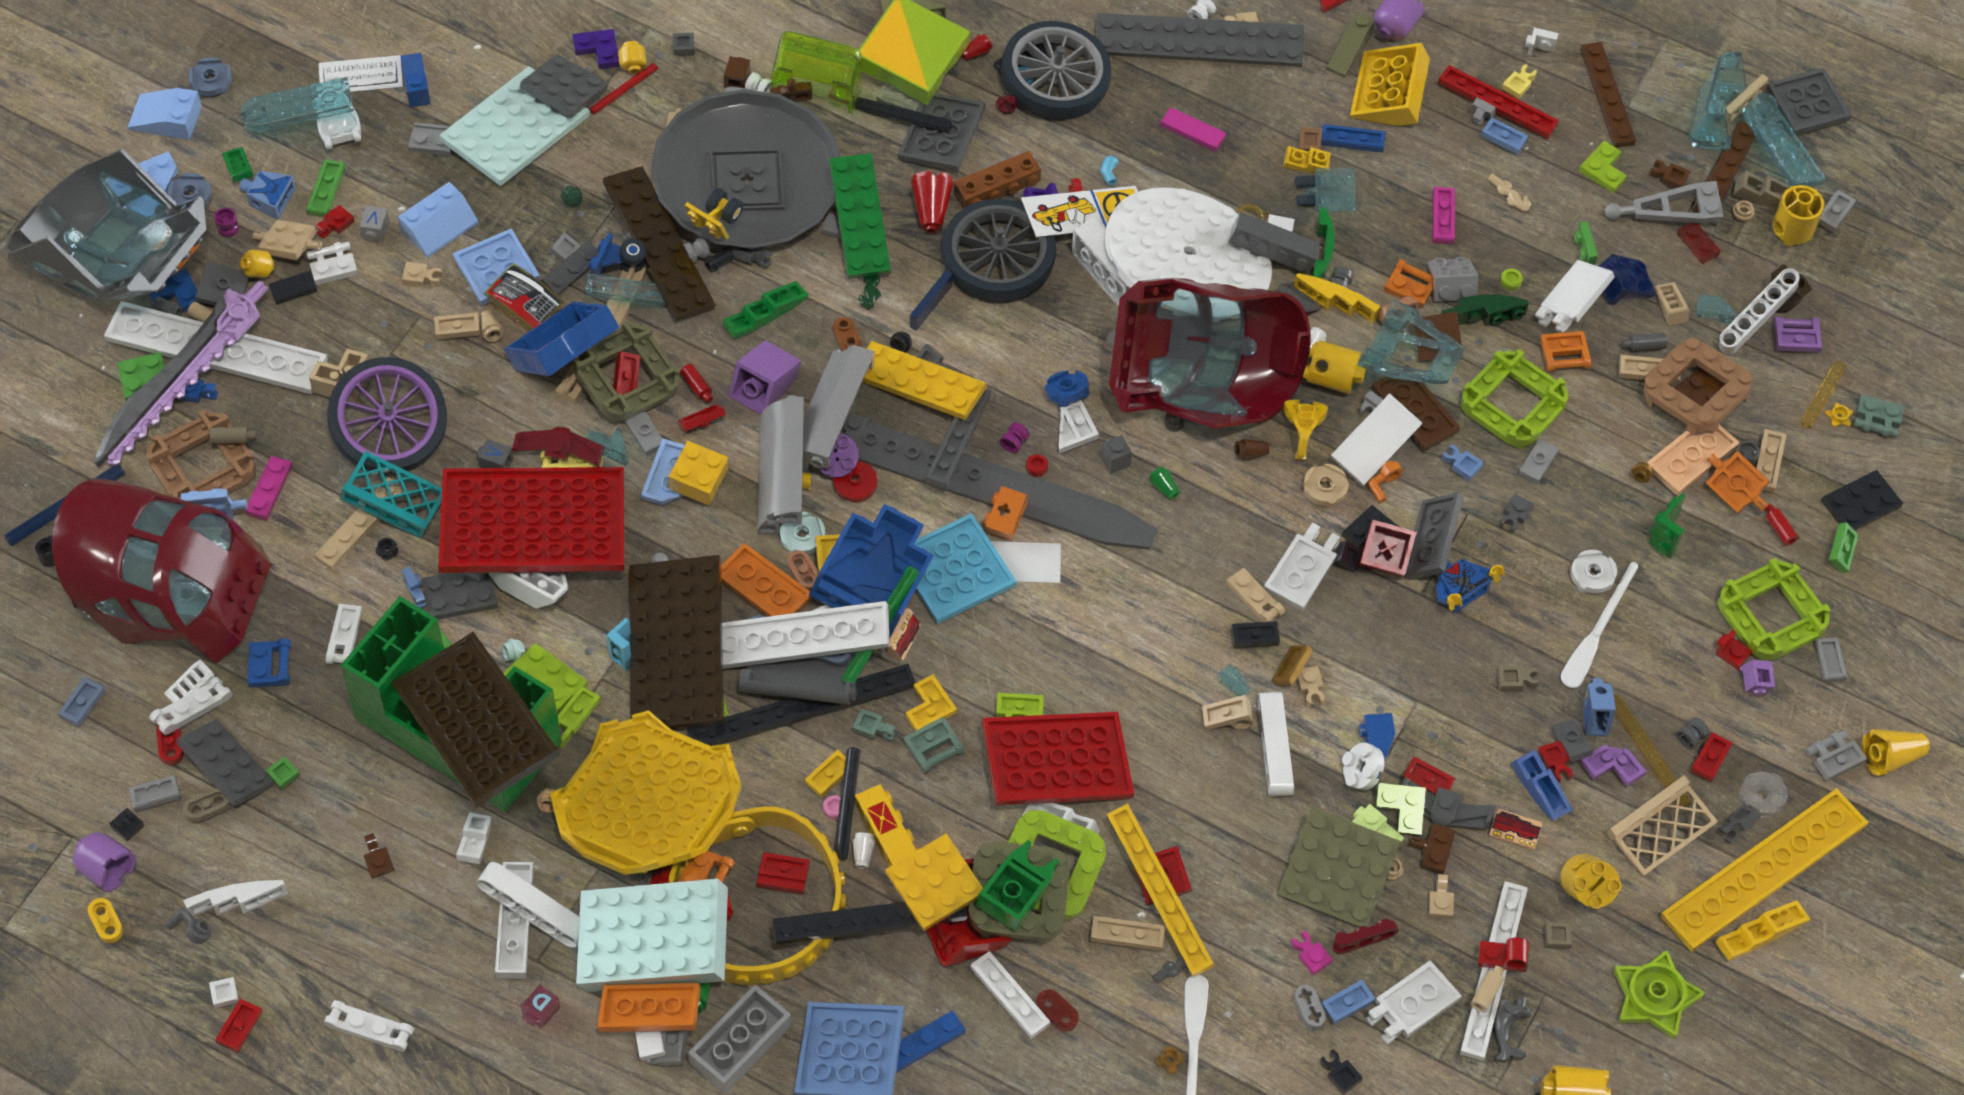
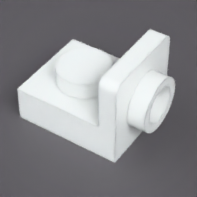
[1525,27,1559,56]

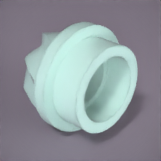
[502,639,525,662]

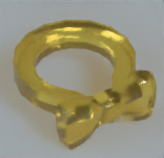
[1237,203,1268,221]

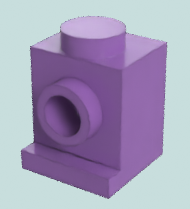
[1740,660,1775,697]

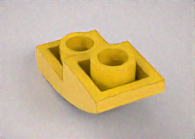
[1283,146,1331,173]

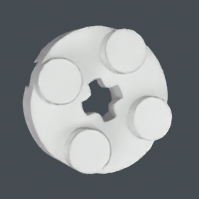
[1570,550,1617,594]
[1342,743,1384,790]

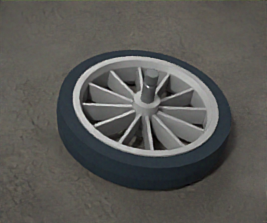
[1001,21,1111,119]

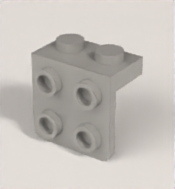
[1428,257,1478,302]

